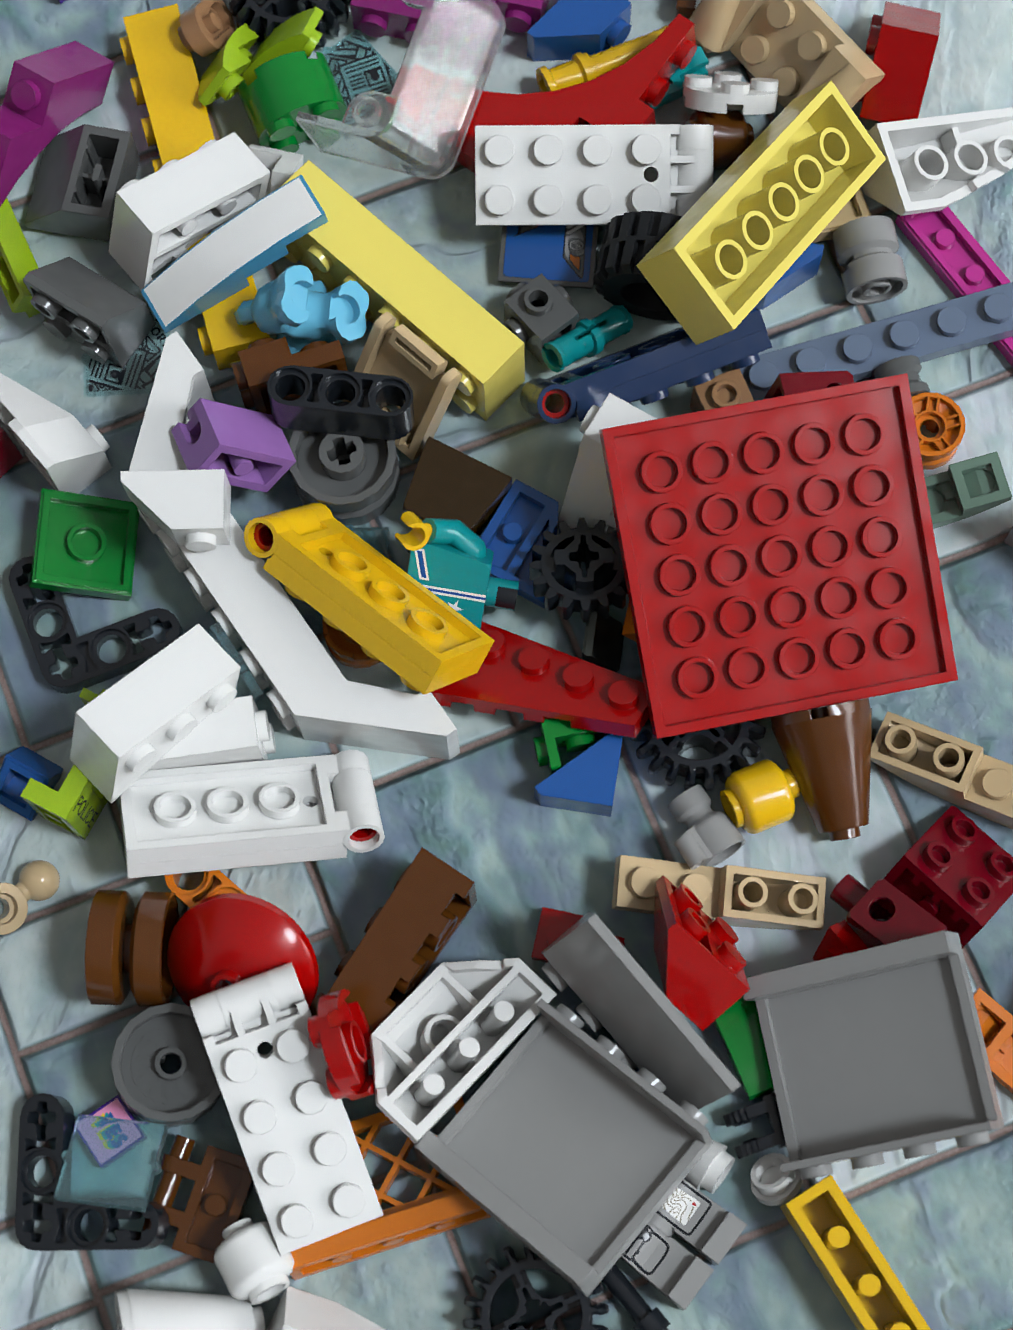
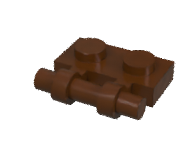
[141,1134,254,1264]

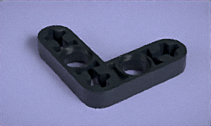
[9,556,183,694]
[15,1093,170,1251]

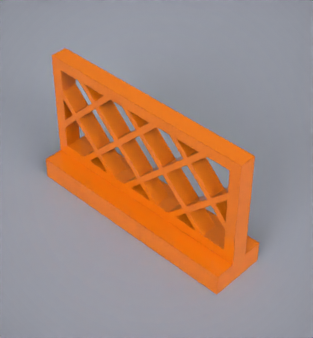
[290,1097,491,1280]

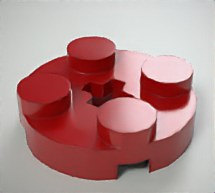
[307,989,375,1101]

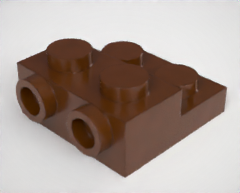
[231,337,347,415]

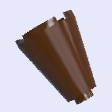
[770,698,872,842]

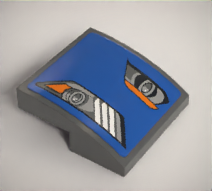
[498,225,599,289]

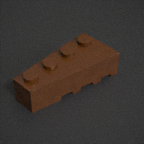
[309,847,477,1033]

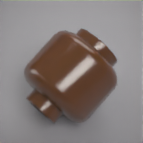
[683,110,754,170]

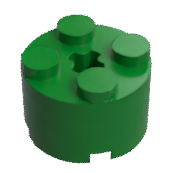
[238,51,347,153]

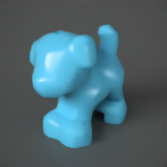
[234,265,369,354]

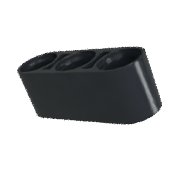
[267,365,414,440]

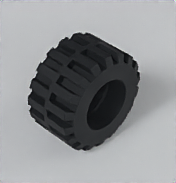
[593,211,682,321]

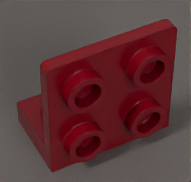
[883,806,1013,948]

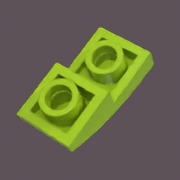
[241,7,324,86]
[198,23,259,106]

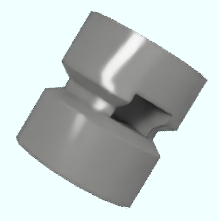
[832,215,908,305]

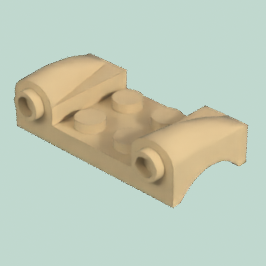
[689,0,885,109]

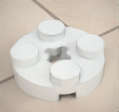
[683,71,779,115]

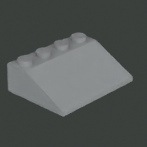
[541,912,741,1110]

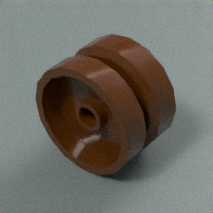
[85,890,179,1007]

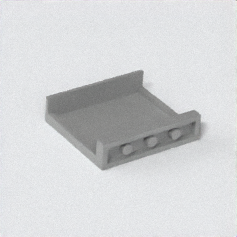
[743,930,1005,1180]
[415,998,713,1297]

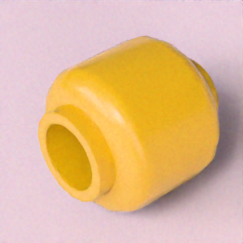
[720,759,800,834]

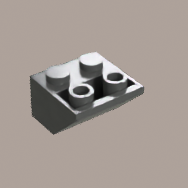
[25,124,140,242]
[23,257,156,368]

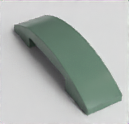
[925,451,1012,529]

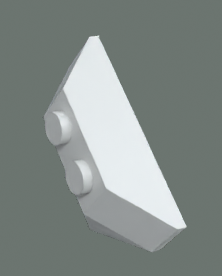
[369,958,557,1144]

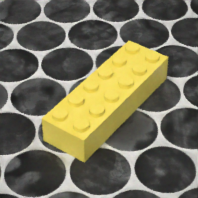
[636,80,886,345]
[282,160,525,421]

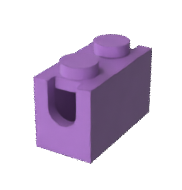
[171,398,296,493]

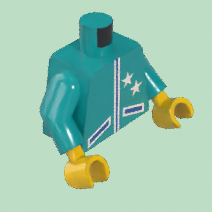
[394,511,519,629]

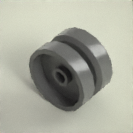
[289,402,401,527]
[111,1003,222,1128]

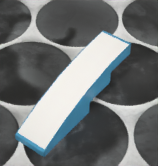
[141,175,328,334]

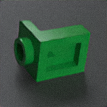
[533,718,604,775]

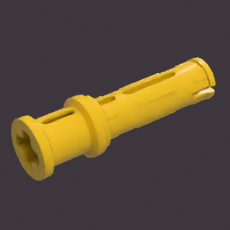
[536,25,667,92]

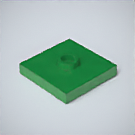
[29,488,139,601]

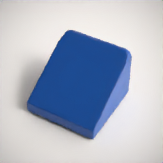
[0,747,64,821]

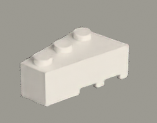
[108,132,271,290]

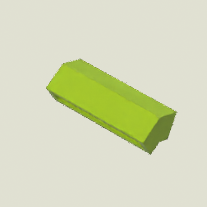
[0,197,40,318]

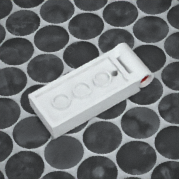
[475,124,714,226]
[119,750,385,878]
[189,962,383,1256]

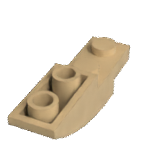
[871,711,1013,829]
[612,855,826,931]

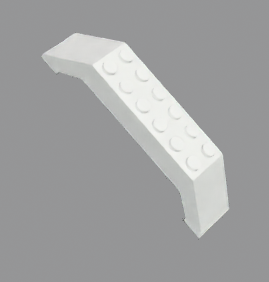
[129,331,460,760]

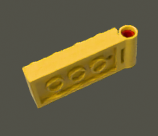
[244,503,495,695]

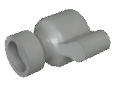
[667,785,746,870]

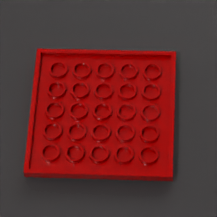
[599,373,958,739]

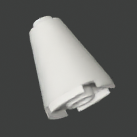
[115,1288,265,1330]

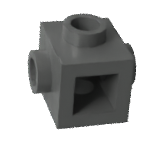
[503,273,579,364]

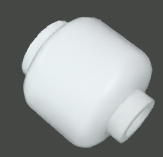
[214,1218,294,1305]

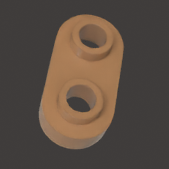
[178,0,236,57]

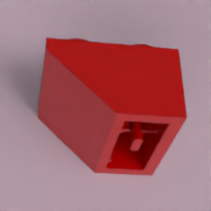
[654,875,750,1031]

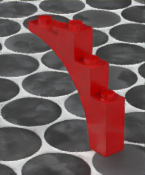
[386,14,697,174]

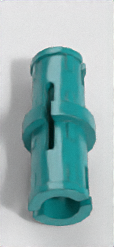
[541,305,633,372]

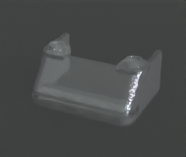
[295,0,506,179]

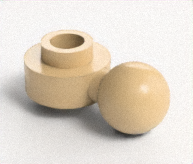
[0,860,60,935]

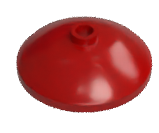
[167,893,319,1009]

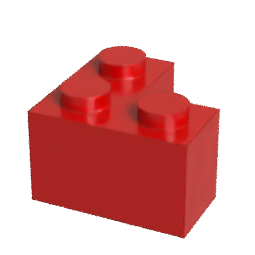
[859,2,941,122]

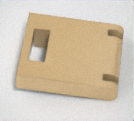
[342,312,462,461]

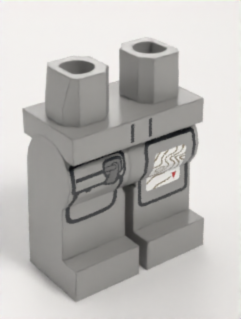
[620,1179,747,1310]

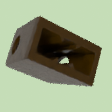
[402,436,512,554]

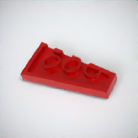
[431,622,650,738]

